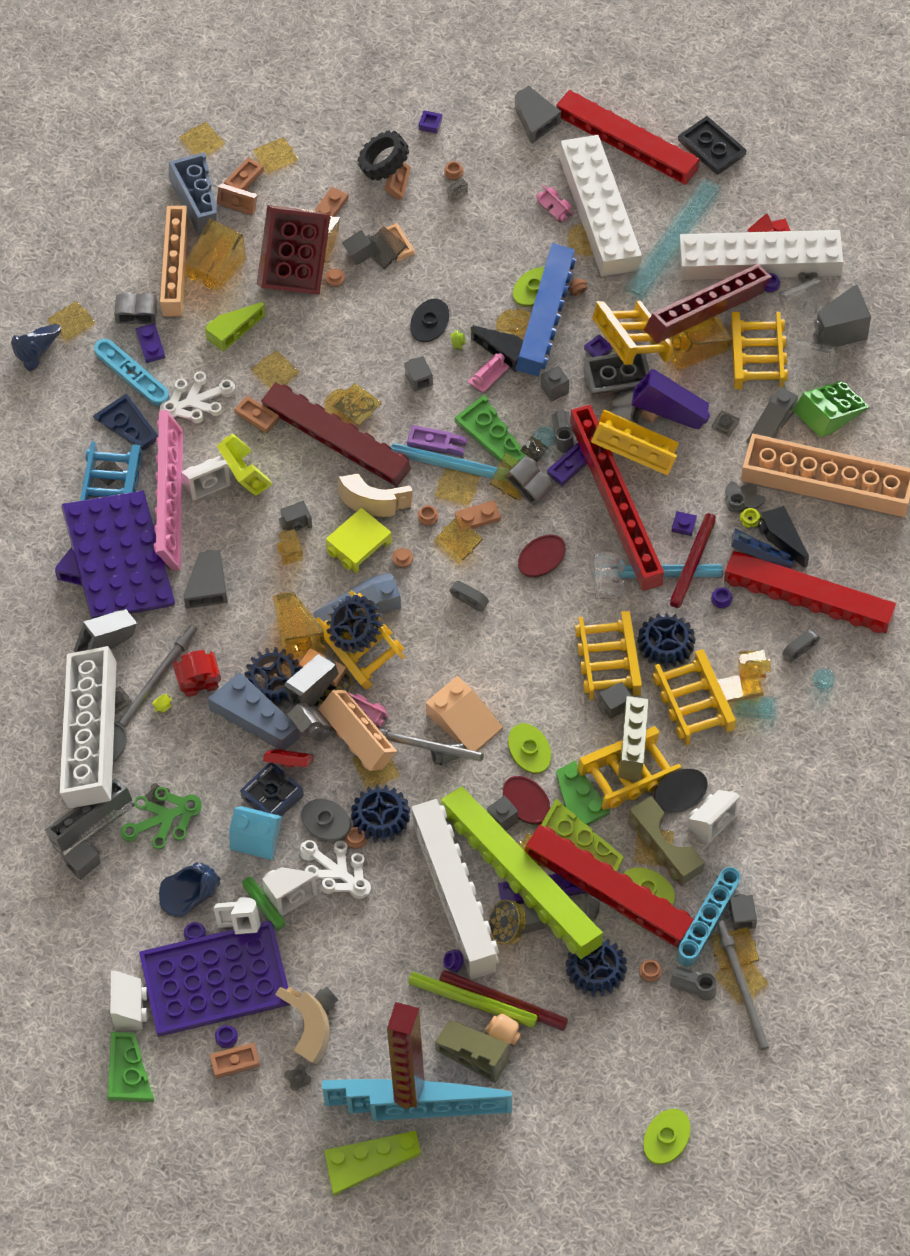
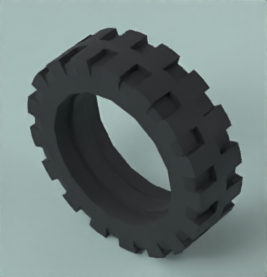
[357,130,409,181]

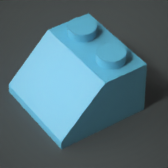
[229,806,283,860]

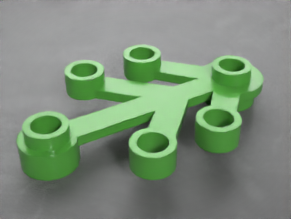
[121,787,202,849]

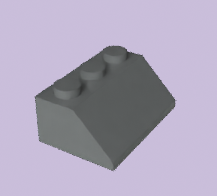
[583,353,650,395]

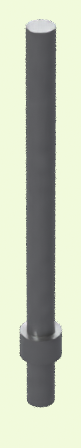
[117,625,197,727]
[379,728,484,762]
[716,920,769,1050]

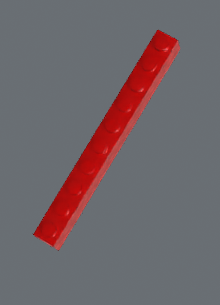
[570,404,664,591]

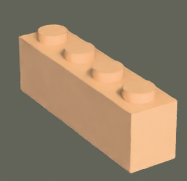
[318,690,397,771]

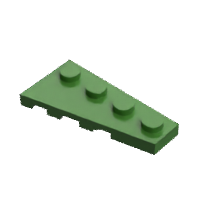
[455,394,526,470]

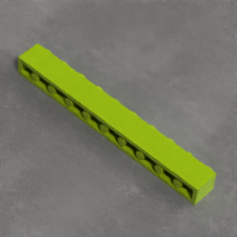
[441,786,603,959]

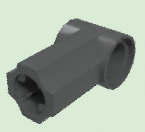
[552,410,575,453]
[670,966,717,1001]

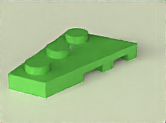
[556,761,610,826]
[107,1032,154,1102]

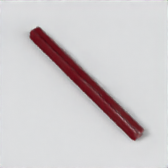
[670,513,716,609]
[439,970,568,1031]

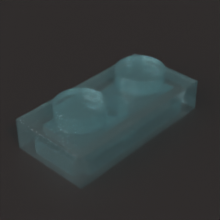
[732,694,777,720]

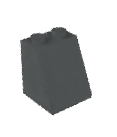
[813,285,871,351]

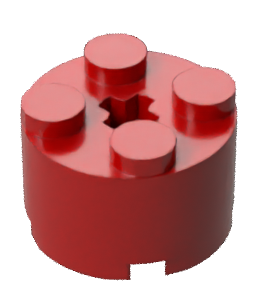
[173,650,221,697]

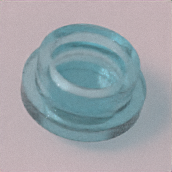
[534,426,555,446]
[813,669,835,689]

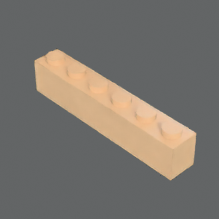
[160,206,189,317]

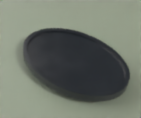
[410,298,449,342]
[654,768,708,812]

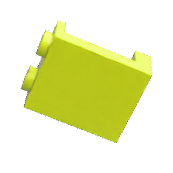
[217,434,273,496]
[326,508,392,574]

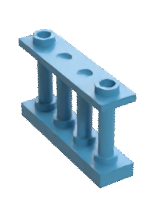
[80,441,142,501]

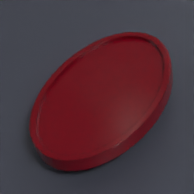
[518,534,566,577]
[503,776,550,825]

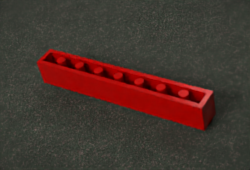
[556,90,699,185]
[724,550,896,634]
[524,825,694,948]

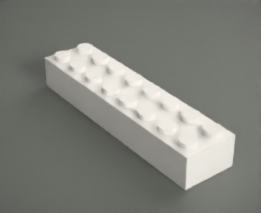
[559,135,642,277]
[679,230,843,280]
[60,646,117,809]
[411,799,499,980]

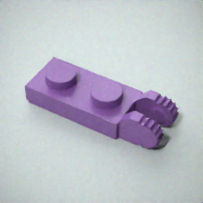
[407,425,468,457]

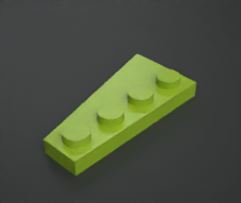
[541,799,624,872]
[324,1131,421,1196]

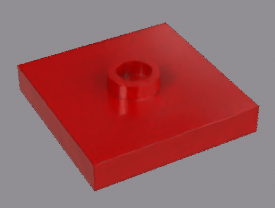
[263,748,314,768]

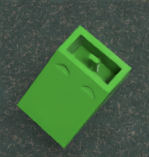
[793,381,869,438]

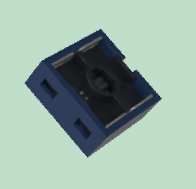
[240,762,304,816]

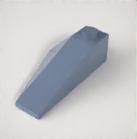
[314,572,401,622]

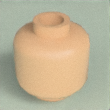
[485,1014,521,1045]

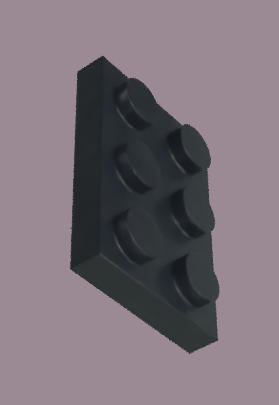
[678,116,747,175]

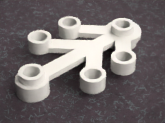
[160,372,235,423]
[299,840,371,899]

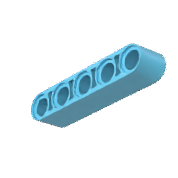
[677,867,740,967]

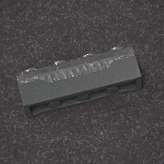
[45,778,135,856]

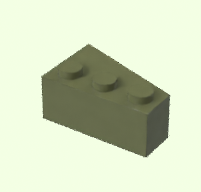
[435,1020,509,1083]

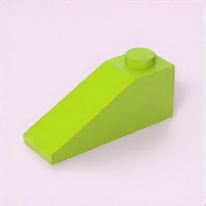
[205,302,266,352]

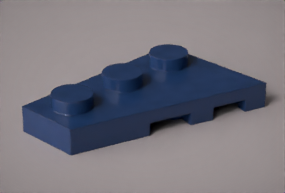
[93,393,159,450]
[731,528,793,569]

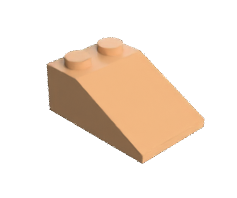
[426,676,503,751]

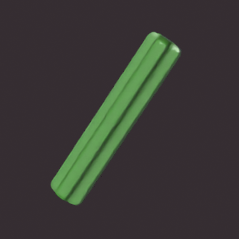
[242,877,286,930]

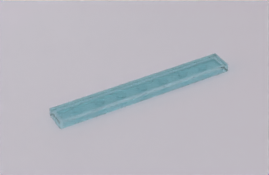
[625,178,721,299]

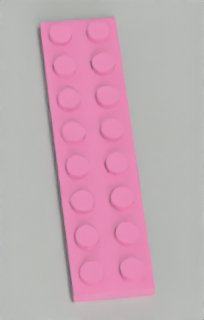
[154,409,183,570]

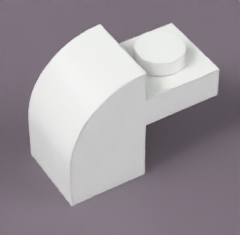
[214,897,261,934]

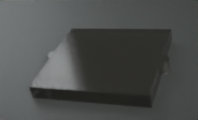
[370,226,407,270]

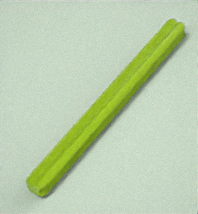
[408,972,537,1028]

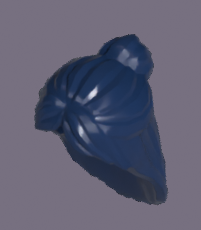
[11,324,61,371]
[159,862,221,917]

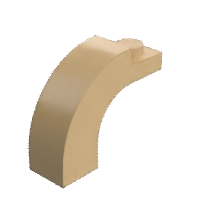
[338,474,413,517]
[275,987,330,1064]

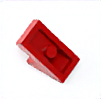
[747,213,791,232]

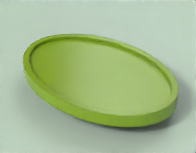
[513,267,545,307]
[508,723,551,774]
[623,867,675,906]
[643,1109,690,1165]

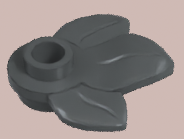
[725,481,766,512]

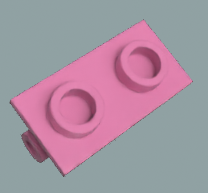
[536,185,574,222]
[468,353,510,393]
[348,693,389,728]

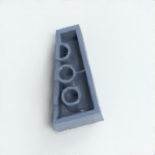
[168,152,217,233]
[207,672,300,750]

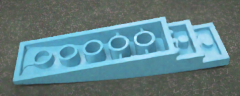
[322,1079,512,1121]

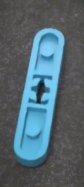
[94,339,169,407]

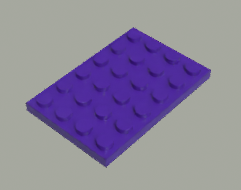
[61,490,175,619]
[139,921,291,1037]

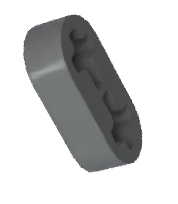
[449,581,489,611]
[782,629,820,662]

